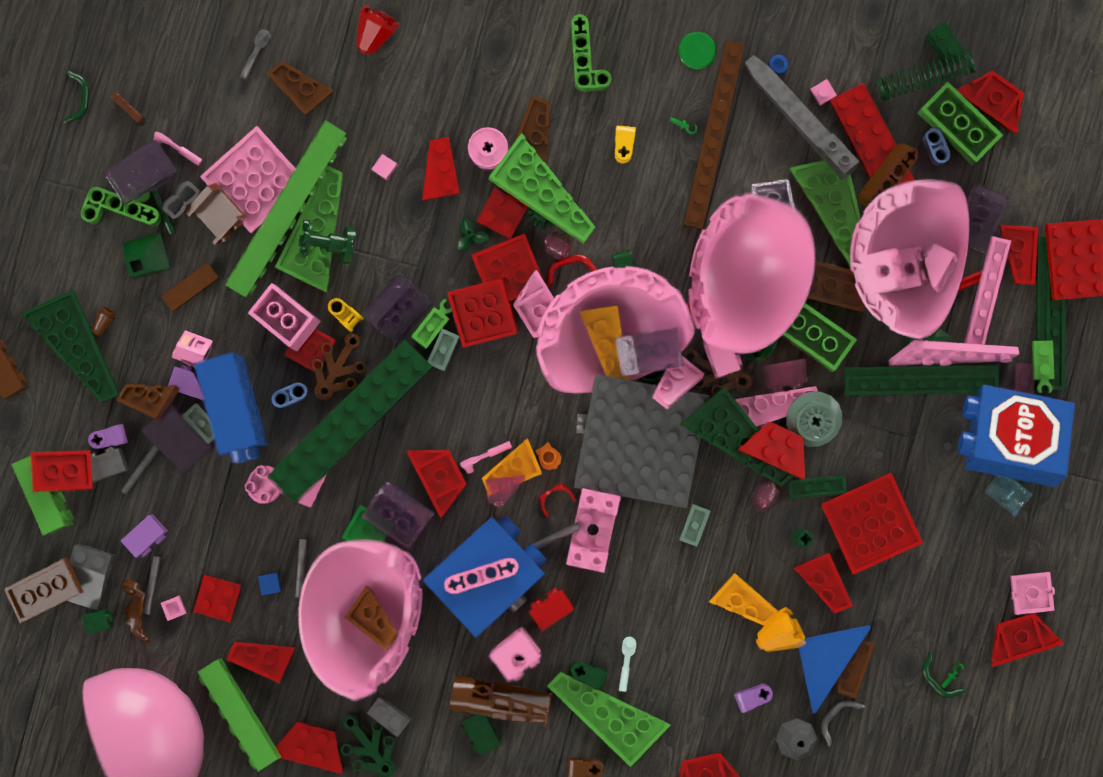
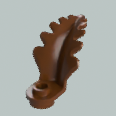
[122,579,151,643]

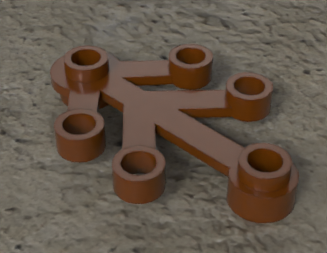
[311,333,366,400]
[683,349,752,395]

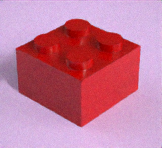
[529,587,574,631]

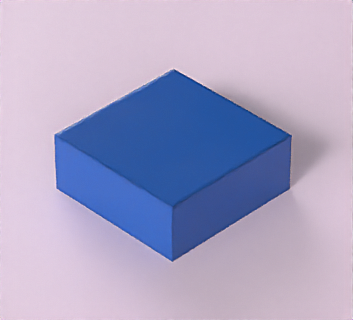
[258,573,281,595]

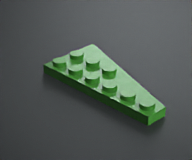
[790,160,861,268]
[275,165,343,293]
[547,671,670,767]

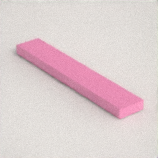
[964,236,1011,345]

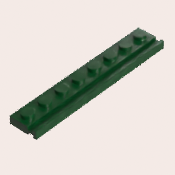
[1035,237,1066,390]
[844,365,999,395]

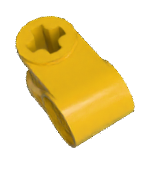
[614,125,636,164]
[328,298,364,333]

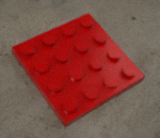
[1045,219,1103,301]
[821,473,923,574]

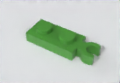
[411,299,452,350]
[1032,340,1054,393]

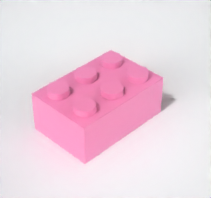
[248,283,321,351]

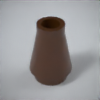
[91,306,116,336]

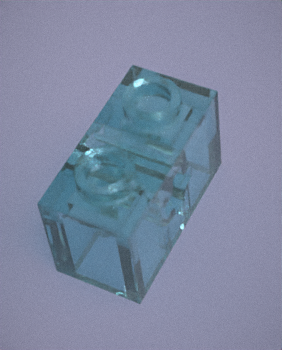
[985,475,1033,516]

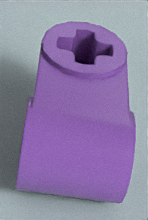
[88,424,128,449]
[734,683,773,713]

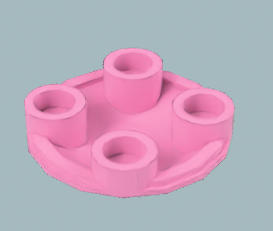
[245,465,280,504]

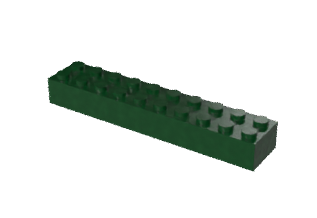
[267,340,432,505]

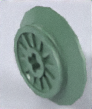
[786,392,842,447]

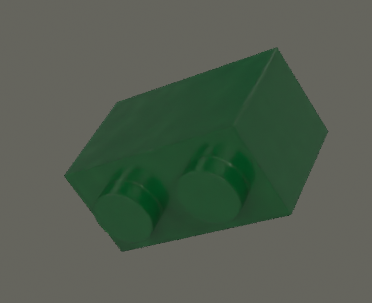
[925,21,965,67]
[461,714,501,756]

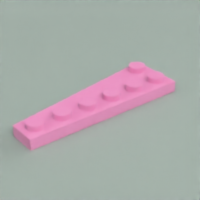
[735,386,818,426]

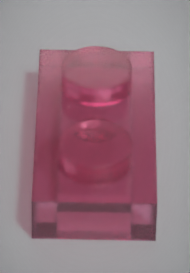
[1013,363,1035,395]

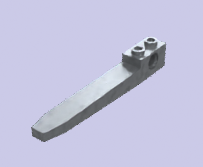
[745,55,859,180]

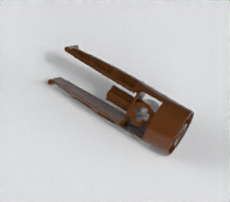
[450,675,553,726]

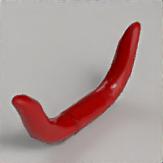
[547,255,597,287]

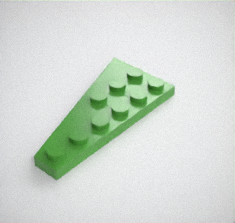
[489,133,595,244]

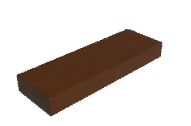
[161,262,219,312]

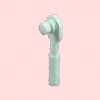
[619,637,636,692]

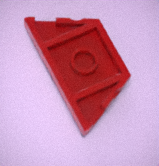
[957,71,1024,135]
[738,422,805,479]
[407,450,466,517]
[991,613,1063,667]
[276,721,343,774]
[678,752,740,777]

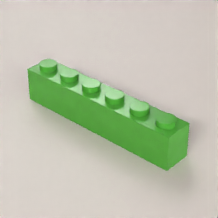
[198,658,281,771]

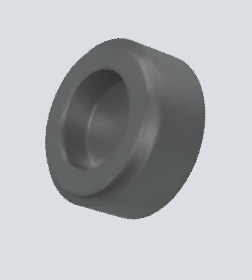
[509,595,526,612]

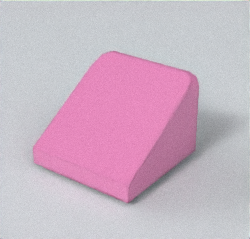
[371,154,398,181]

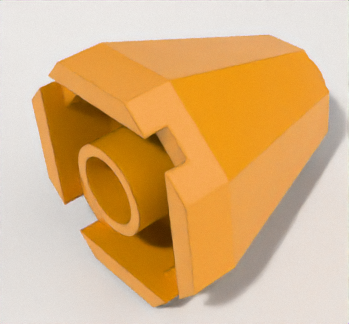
[756,607,806,652]

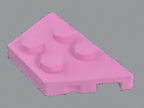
[513,270,554,338]

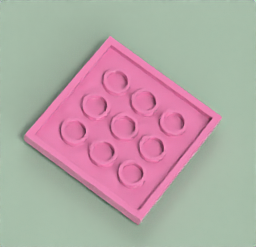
[200,126,295,234]

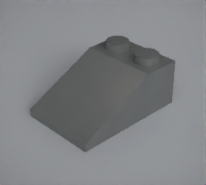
[67,544,116,611]

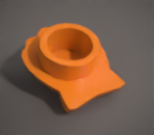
[535,442,561,470]

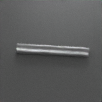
[120,444,160,495]
[526,522,581,549]
[295,539,307,597]
[143,556,161,615]

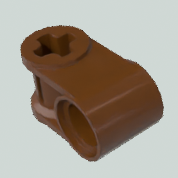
[567,758,604,777]

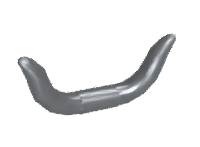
[821,700,865,747]

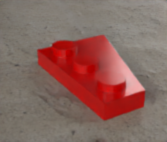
[422,137,460,201]
[999,225,1038,285]
[794,552,853,613]
[226,642,296,683]

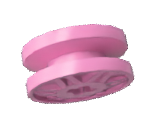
[468,127,509,170]

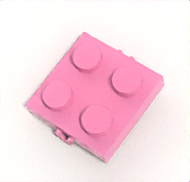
[1010,572,1055,615]

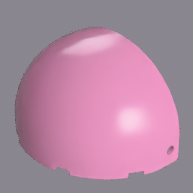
[850,180,969,339]
[688,194,815,353]
[537,266,694,393]
[299,540,423,700]
[83,668,205,777]

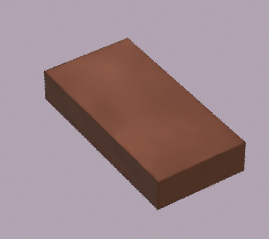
[110,92,146,126]

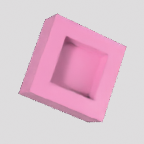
[810,79,837,106]
[161,595,187,621]

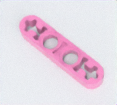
[445,558,518,594]

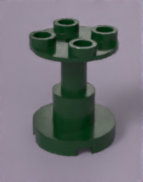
[298,220,355,265]

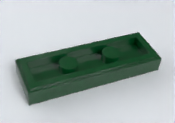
[787,475,847,499]

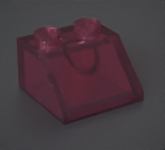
[763,359,807,392]
[486,475,526,507]

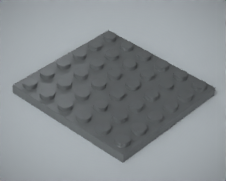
[573,374,709,508]

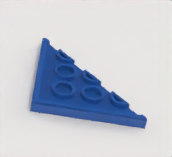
[799,625,871,713]

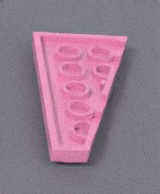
[888,340,1019,367]

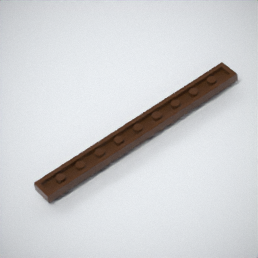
[683,40,745,230]

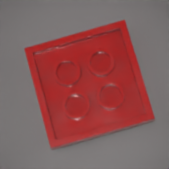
[472,233,544,302]
[447,277,518,348]

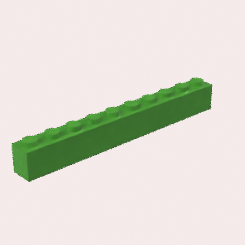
[225,120,347,297]

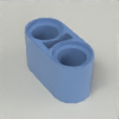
[922,128,950,166]
[272,383,309,408]

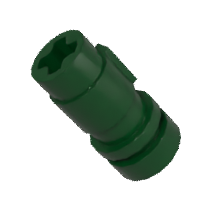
[792,528,814,548]

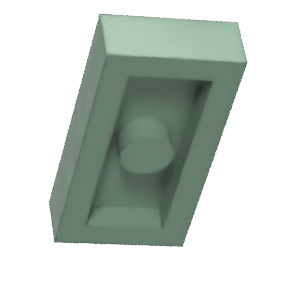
[427,329,459,371]
[182,403,214,444]
[679,504,711,547]

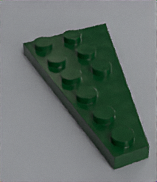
[20,290,120,403]
[680,387,793,487]

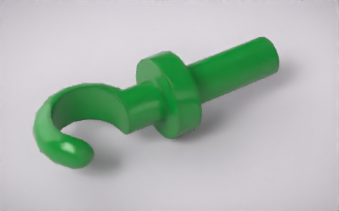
[669,117,697,134]
[941,663,964,688]

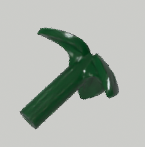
[457,218,489,251]

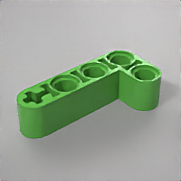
[571,14,611,92]
[81,187,162,226]

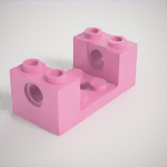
[860,246,929,295]
[566,488,621,572]
[490,626,541,681]

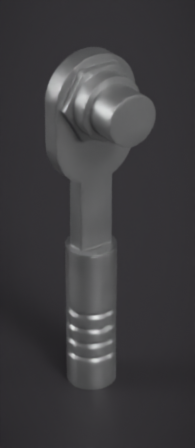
[240,29,271,80]

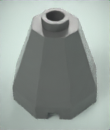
[775,718,818,760]

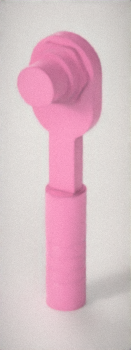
[152,132,202,166]
[460,441,512,474]

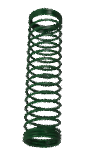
[876,50,976,101]

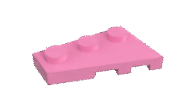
[653,354,704,409]

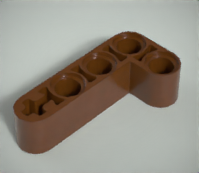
[858,143,919,209]

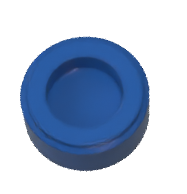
[768,55,788,75]

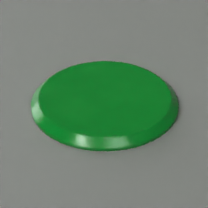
[678,32,716,70]

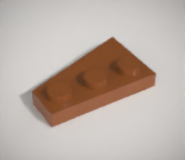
[345,586,399,651]

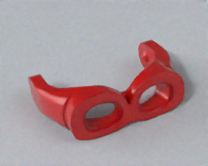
[538,482,577,518]

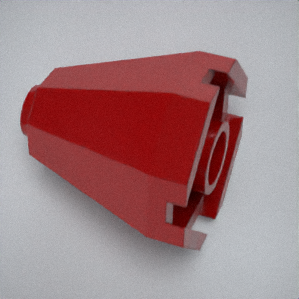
[356,6,400,55]

